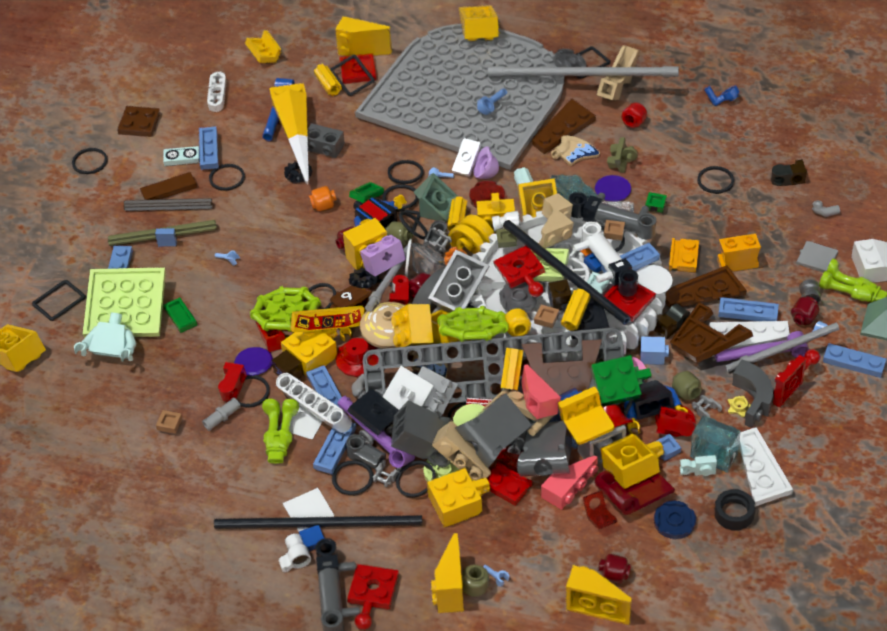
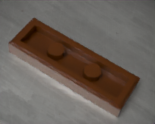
[140,172,197,200]

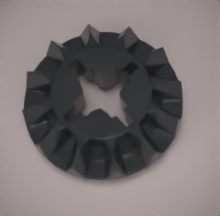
[284,160,313,183]
[349,267,379,288]

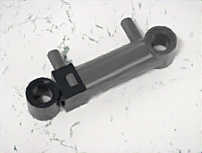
[569,192,656,240]
[315,538,360,631]

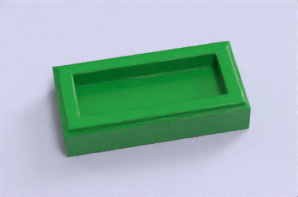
[349,182,385,203]
[163,297,197,333]

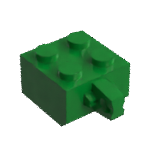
[590,355,652,406]

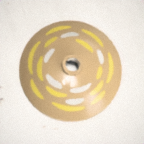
[360,302,406,349]

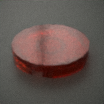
[469,181,505,208]

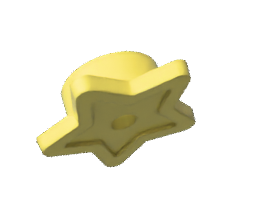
[728,396,751,418]

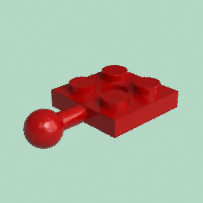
[493,245,545,297]
[773,349,820,408]
[347,564,399,630]

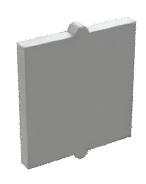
[796,241,838,273]

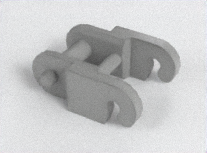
[424,227,452,252]
[692,395,722,421]
[373,460,401,487]

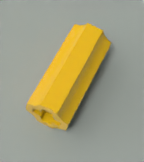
[314,64,342,96]
[447,196,467,231]
[561,288,590,331]
[500,348,524,390]

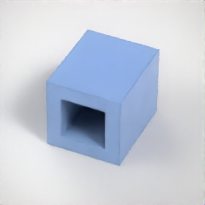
[640,337,669,365]

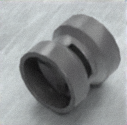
[799,280,821,304]

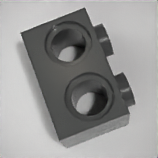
[307,123,345,158]

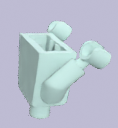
[74,312,136,362]

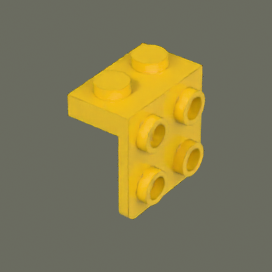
[558,386,614,445]

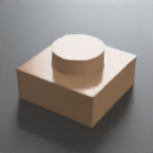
[604,220,625,241]
[534,305,559,329]
[156,410,183,434]

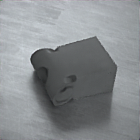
[455,393,532,468]
[391,400,453,467]
[517,421,572,477]

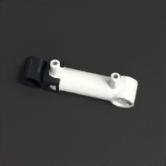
[573,222,638,297]

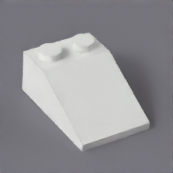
[851,239,887,283]

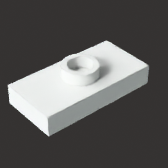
[452,139,481,177]

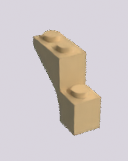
[597,45,640,100]
[539,193,574,248]

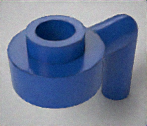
[704,85,740,106]

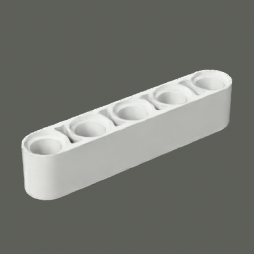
[276,373,352,433]

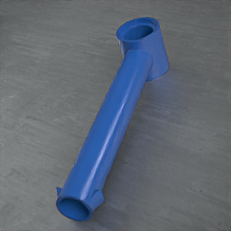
[262,78,295,141]

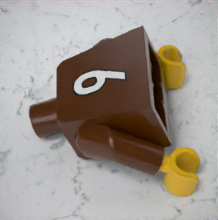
[330,286,380,342]

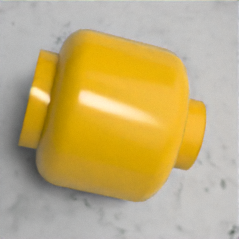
[505,308,531,337]

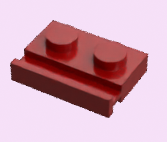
[487,462,532,506]

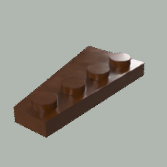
[532,98,596,154]
[665,265,747,308]

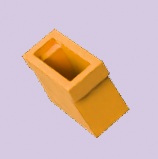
[717,234,761,271]

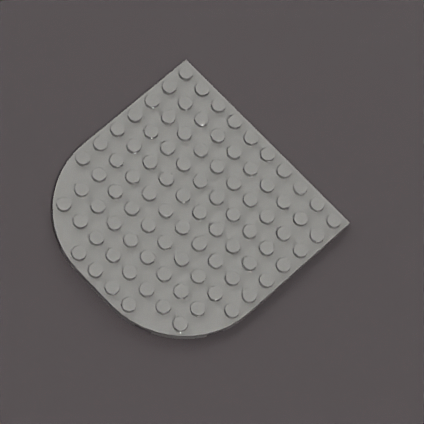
[355,24,564,170]

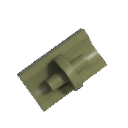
[607,137,638,173]

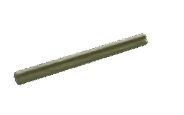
[108,220,217,246]

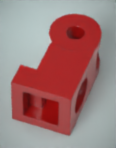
[389,275,409,305]
[218,362,247,402]
[656,407,696,436]

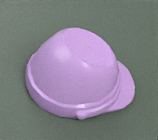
[474,146,499,179]

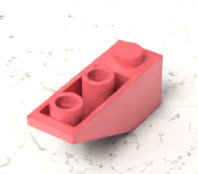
[521,364,561,419]
[541,455,599,510]

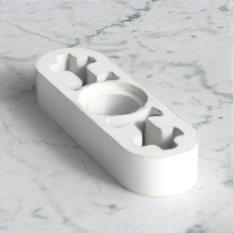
[207,72,226,112]

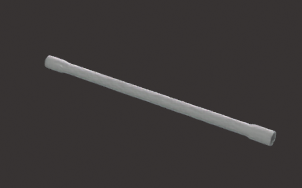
[488,66,679,77]

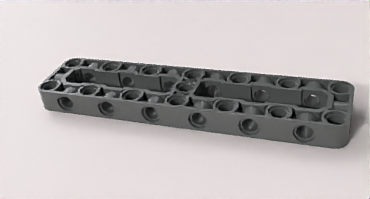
[363,328,624,403]

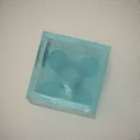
[690,416,741,473]

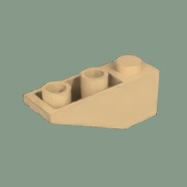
[432,421,491,480]

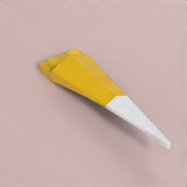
[270,83,309,184]

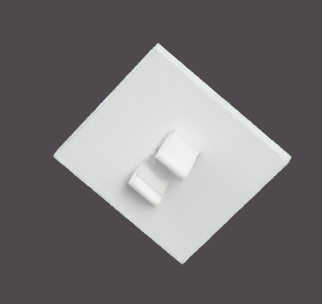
[383,366,434,410]

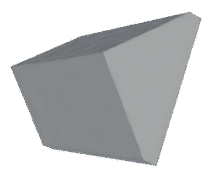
[428,250,490,312]

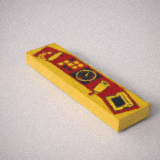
[291,306,364,332]

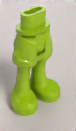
[819,258,887,303]
[262,399,299,464]

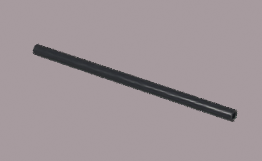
[214,515,423,529]

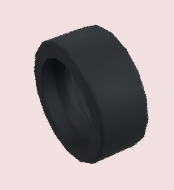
[714,489,755,530]

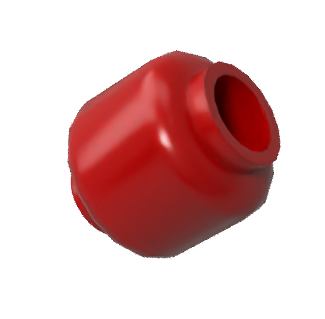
[621,102,647,128]

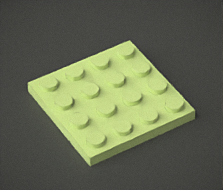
[83,268,166,338]

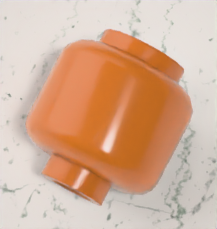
[309,186,337,212]

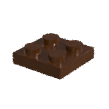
[117,106,160,137]

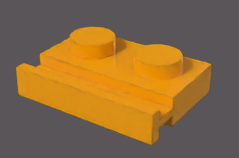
[669,238,699,273]

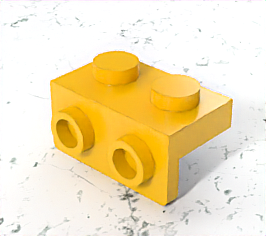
[245,30,281,63]

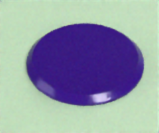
[595,175,631,202]
[234,347,273,376]

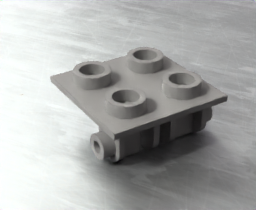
[417,366,458,417]

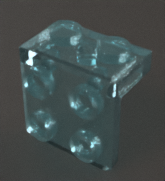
[550,174,597,201]

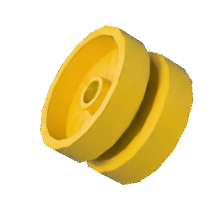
[448,214,495,254]

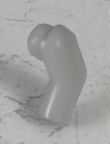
[812,200,840,217]
[351,374,366,399]

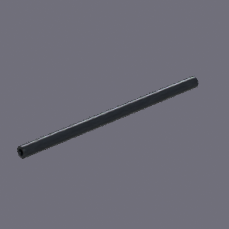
[503,220,630,325]

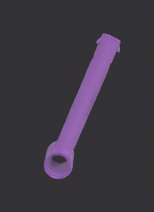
[715,331,809,362]
[337,396,415,468]

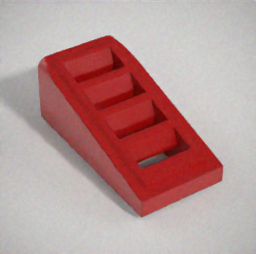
[256,318,285,352]

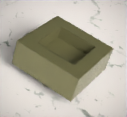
[496,229,517,248]

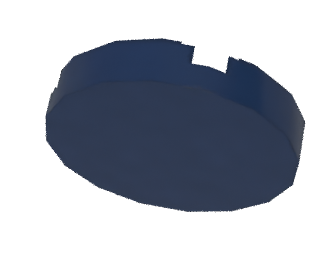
[654,501,696,539]

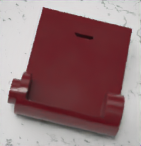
[595,470,675,515]

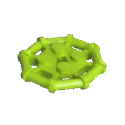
[250,286,321,332]
[437,306,509,342]

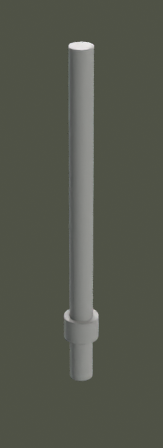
[365,245,412,312]
[725,322,840,373]

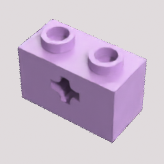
[360,235,406,276]

